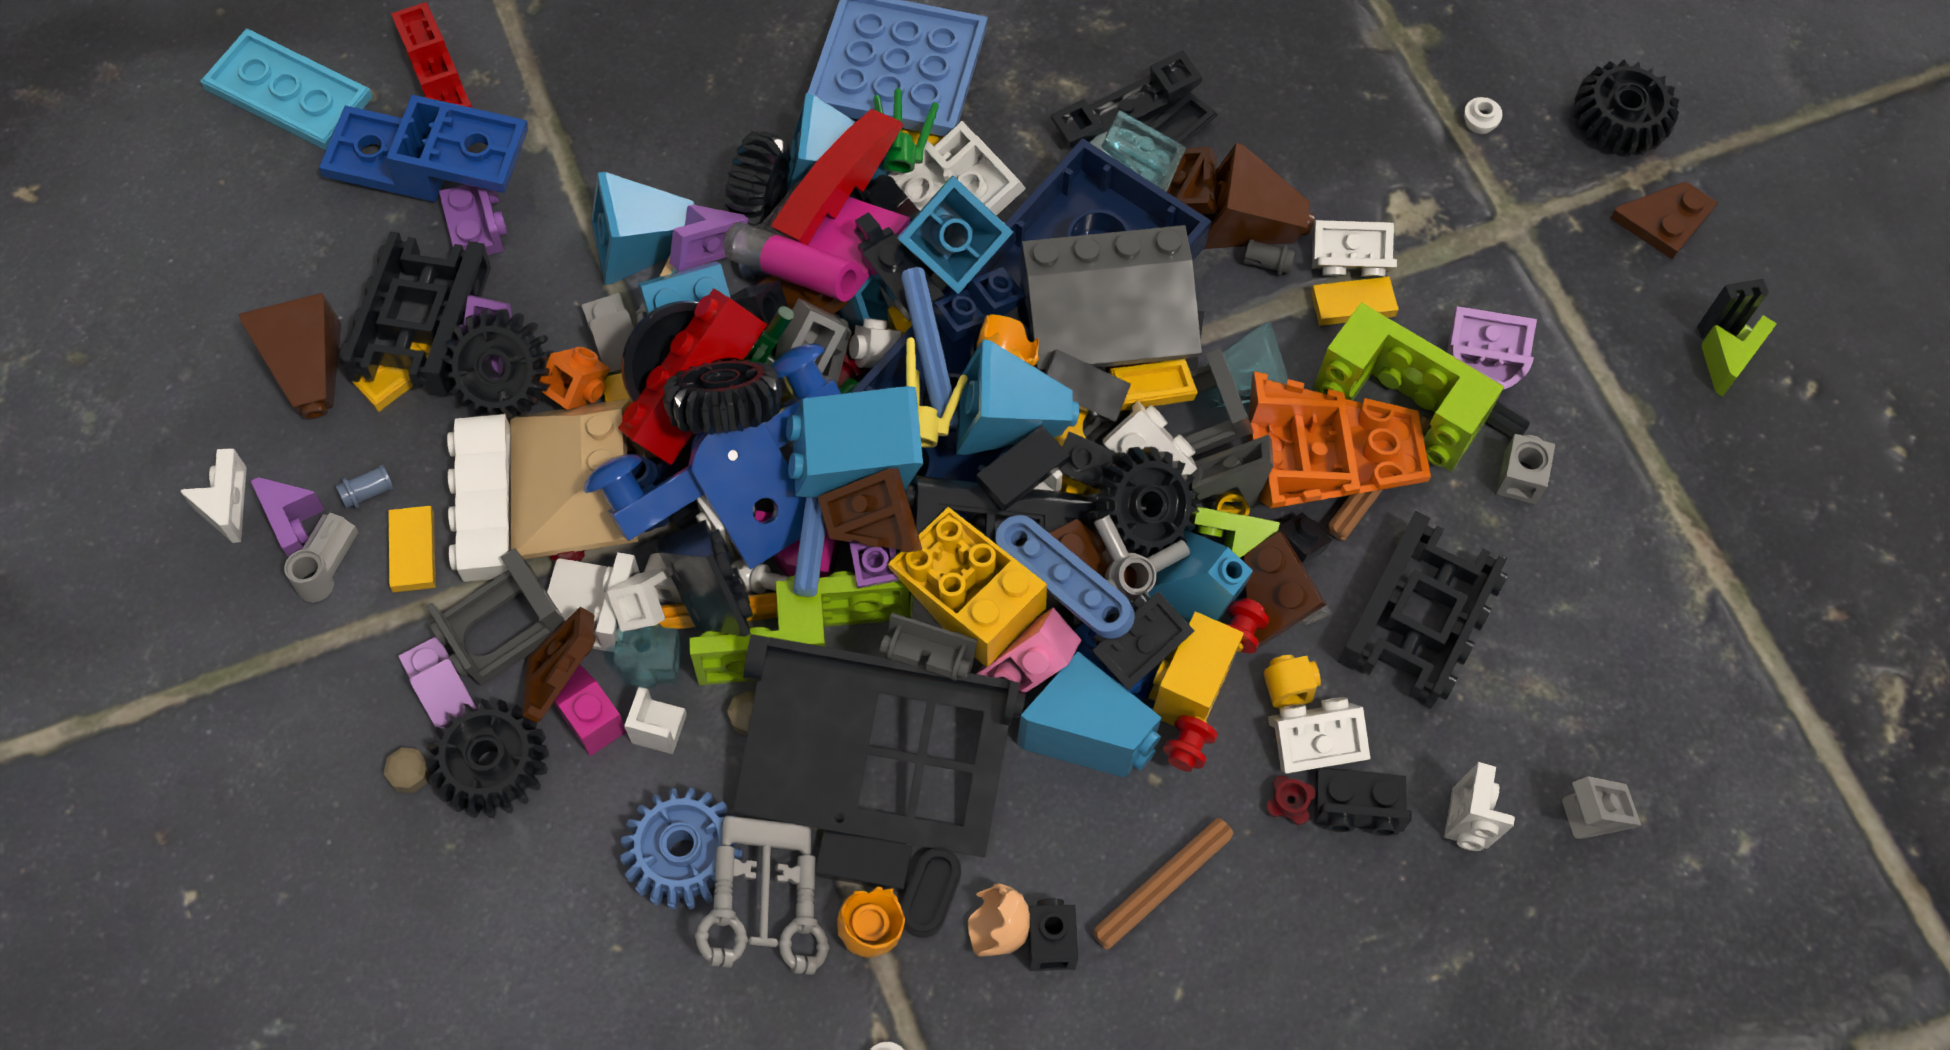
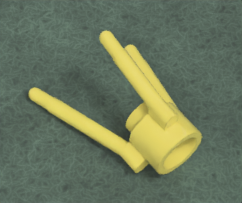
[906,337,968,448]

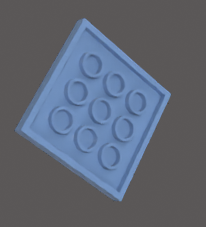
[807,0,988,137]

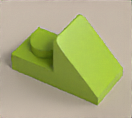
[1702,315,1777,397]
[1189,505,1280,558]

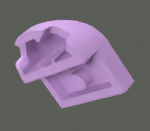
[1447,306,1537,390]

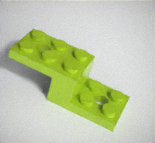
[689,571,910,685]

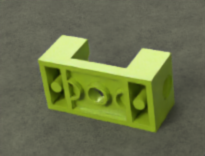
[1313,302,1504,472]

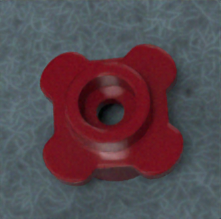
[1266,776,1316,825]

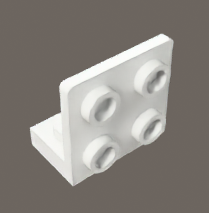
[539,552,640,653]

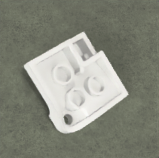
[888,121,1026,233]

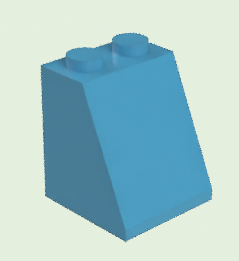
[786,386,923,498]
[1017,652,1162,778]

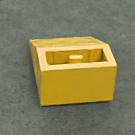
[888,507,1047,668]

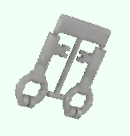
[695,816,829,975]

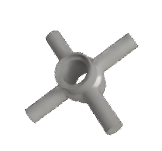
[1094,515,1190,601]

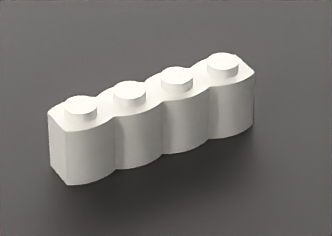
[447,414,511,582]

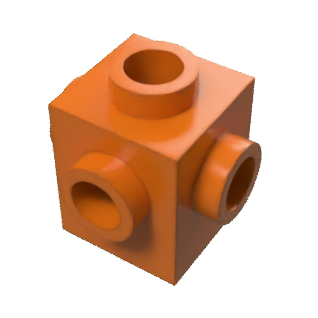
[539,347,610,410]

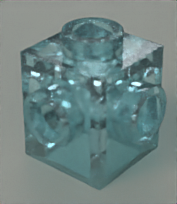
[614,624,682,688]

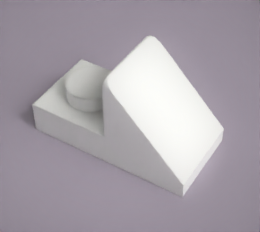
[181,448,247,543]

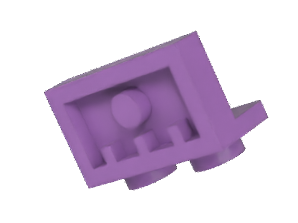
[439,184,508,255]

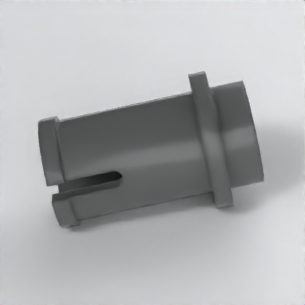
[1244,239,1296,276]

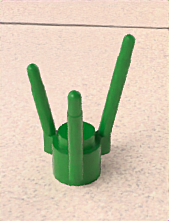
[873,88,939,173]

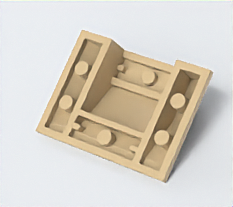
[510,398,639,560]

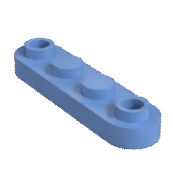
[996,515,1135,639]

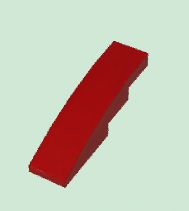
[391,2,472,108]
[771,109,904,245]

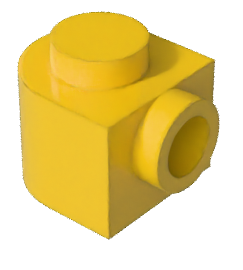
[1263,655,1321,708]

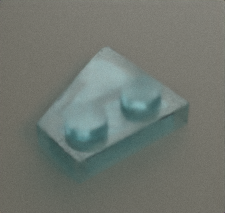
[1101,110,1187,192]
[1204,322,1288,408]

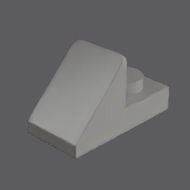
[581,293,634,376]
[1562,776,1641,839]

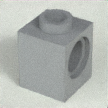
[1496,434,1555,505]

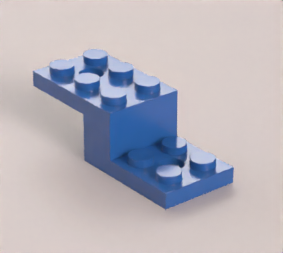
[319,94,528,202]

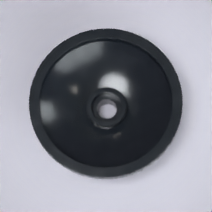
[621,301,736,402]

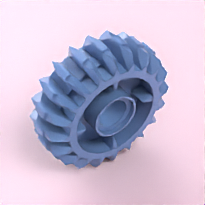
[620,787,743,910]

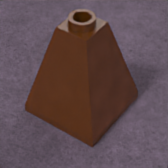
[1202,143,1314,249]
[239,293,341,419]

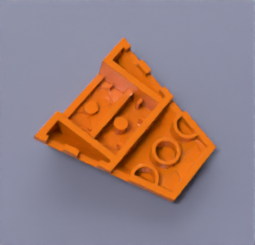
[1248,371,1431,508]

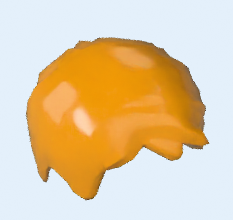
[977,314,1039,367]
[837,887,905,958]

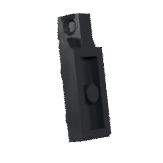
[854,212,944,321]

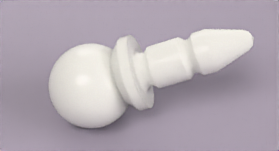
[731,559,788,594]

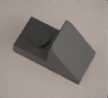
[1192,434,1273,508]

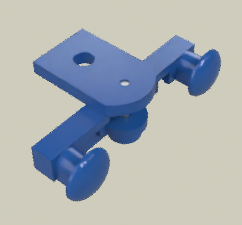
[583,343,841,570]

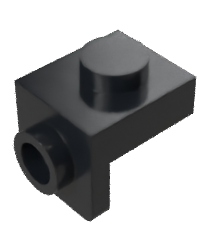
[1270,512,1332,564]

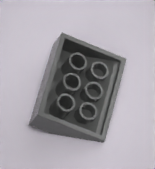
[1020,225,1202,373]

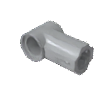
[284,513,359,603]

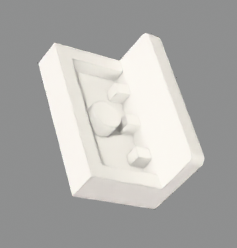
[1312,220,1397,278]
[1102,401,1197,475]

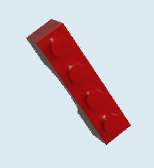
[618,288,767,465]

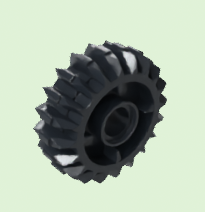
[1573,60,1680,157]
[723,131,791,238]
[441,308,554,420]
[663,359,783,435]
[1087,446,1200,558]
[426,699,549,819]

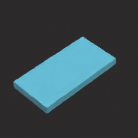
[200,28,373,150]

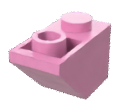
[976,607,1081,693]

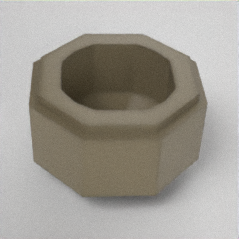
[727,690,755,736]
[383,747,430,793]

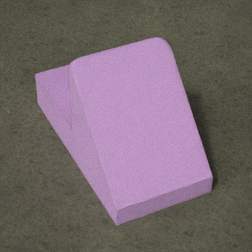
[398,636,478,728]

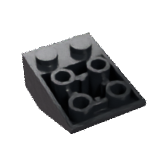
[658,519,754,637]

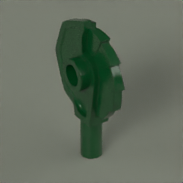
[736,306,794,367]

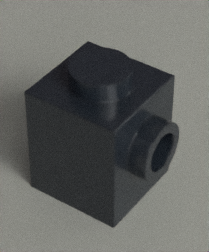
[1028,898,1078,971]

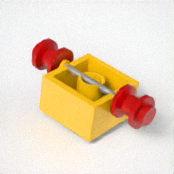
[1149,598,1269,772]

